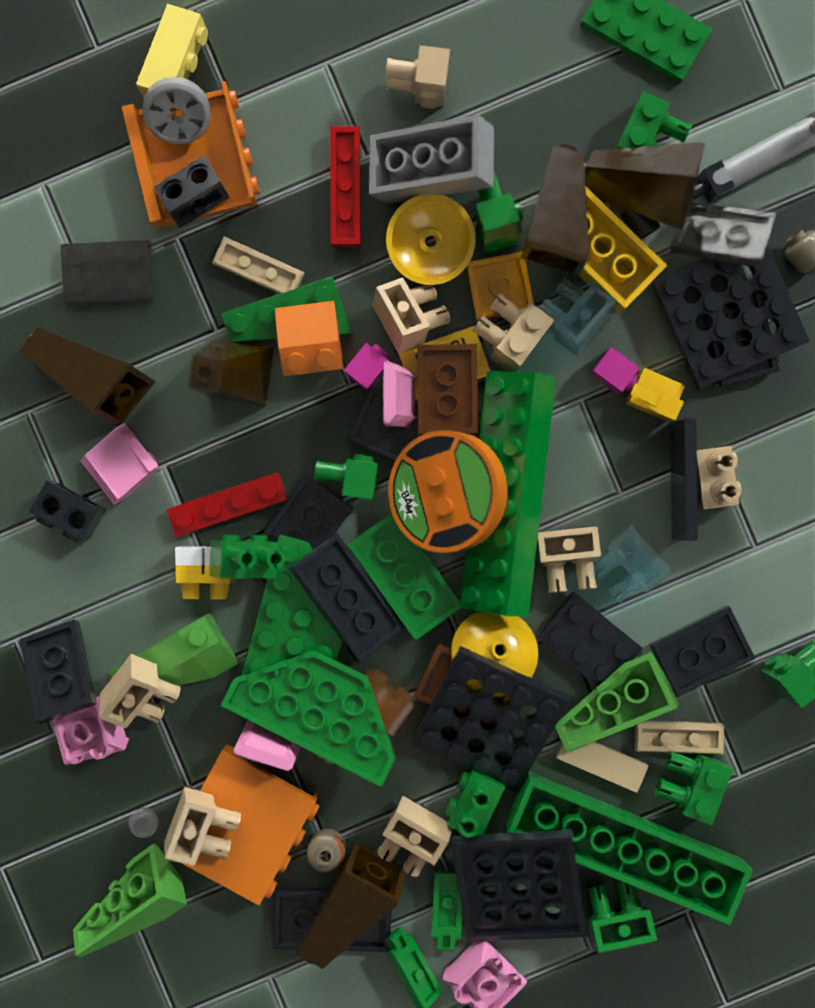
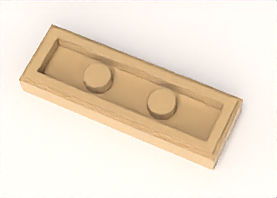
[212,236,305,294]
[634,721,724,754]
[555,741,649,793]

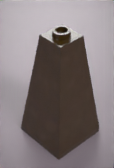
[584,142,705,230]
[520,144,589,275]
[20,328,156,426]
[188,339,274,405]
[296,841,406,969]

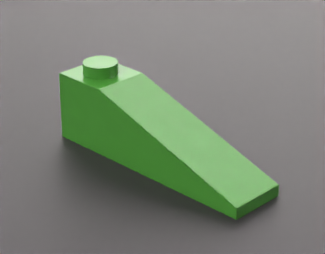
[109,613,239,685]
[555,652,679,753]
[73,844,187,958]

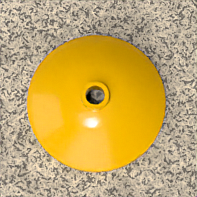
[386,194,476,285]
[451,611,538,697]

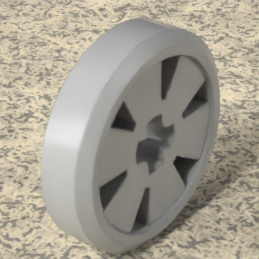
[143,77,210,145]

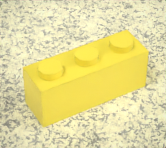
[136,4,208,109]

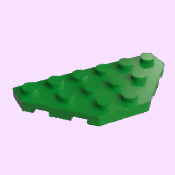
[242,534,342,675]
[221,650,396,787]

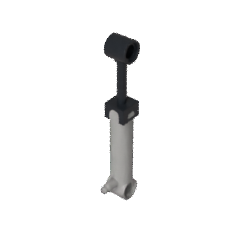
[621,111,815,239]

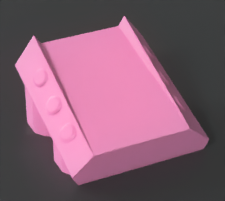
[384,361,418,427]
[81,423,158,505]
[52,696,129,765]
[234,720,300,771]
[443,941,527,1008]

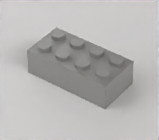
[369,114,494,204]

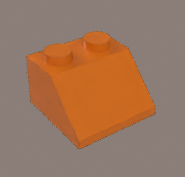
[275,301,343,376]

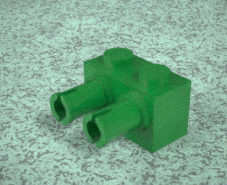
[615,91,692,149]
[475,172,523,254]
[314,454,379,500]
[209,534,285,578]
[760,640,815,708]
[654,750,733,826]
[444,769,505,837]
[586,881,658,953]

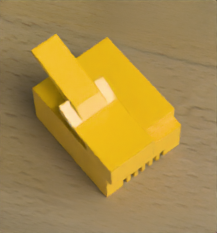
[625,368,685,421]

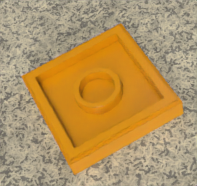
[466,251,534,321]

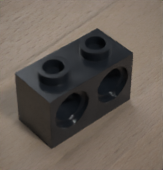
[154,156,230,228]
[29,481,106,542]

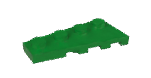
[221,276,352,342]

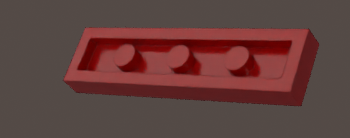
[330,126,361,247]
[166,472,288,537]

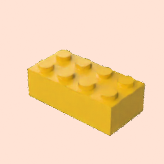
[578,186,667,314]

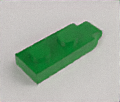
[431,869,462,952]
[385,927,443,1008]

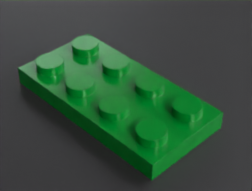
[580,0,712,84]
[347,513,461,640]

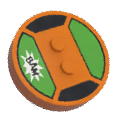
[388,431,507,553]

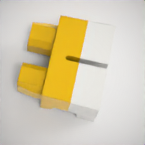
[175,546,234,600]

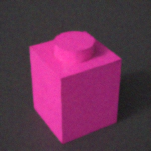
[344,343,389,392]
[589,347,640,394]

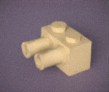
[386,45,450,109]
[372,277,451,354]
[472,293,554,372]
[697,446,742,509]
[536,526,601,593]
[99,654,181,728]
[164,787,241,866]
[377,796,452,877]

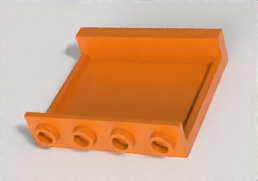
[121,81,261,229]
[180,744,320,905]

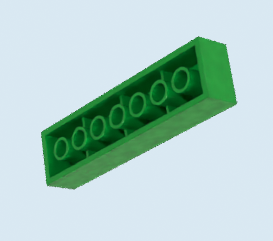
[460,371,556,617]
[505,771,753,925]

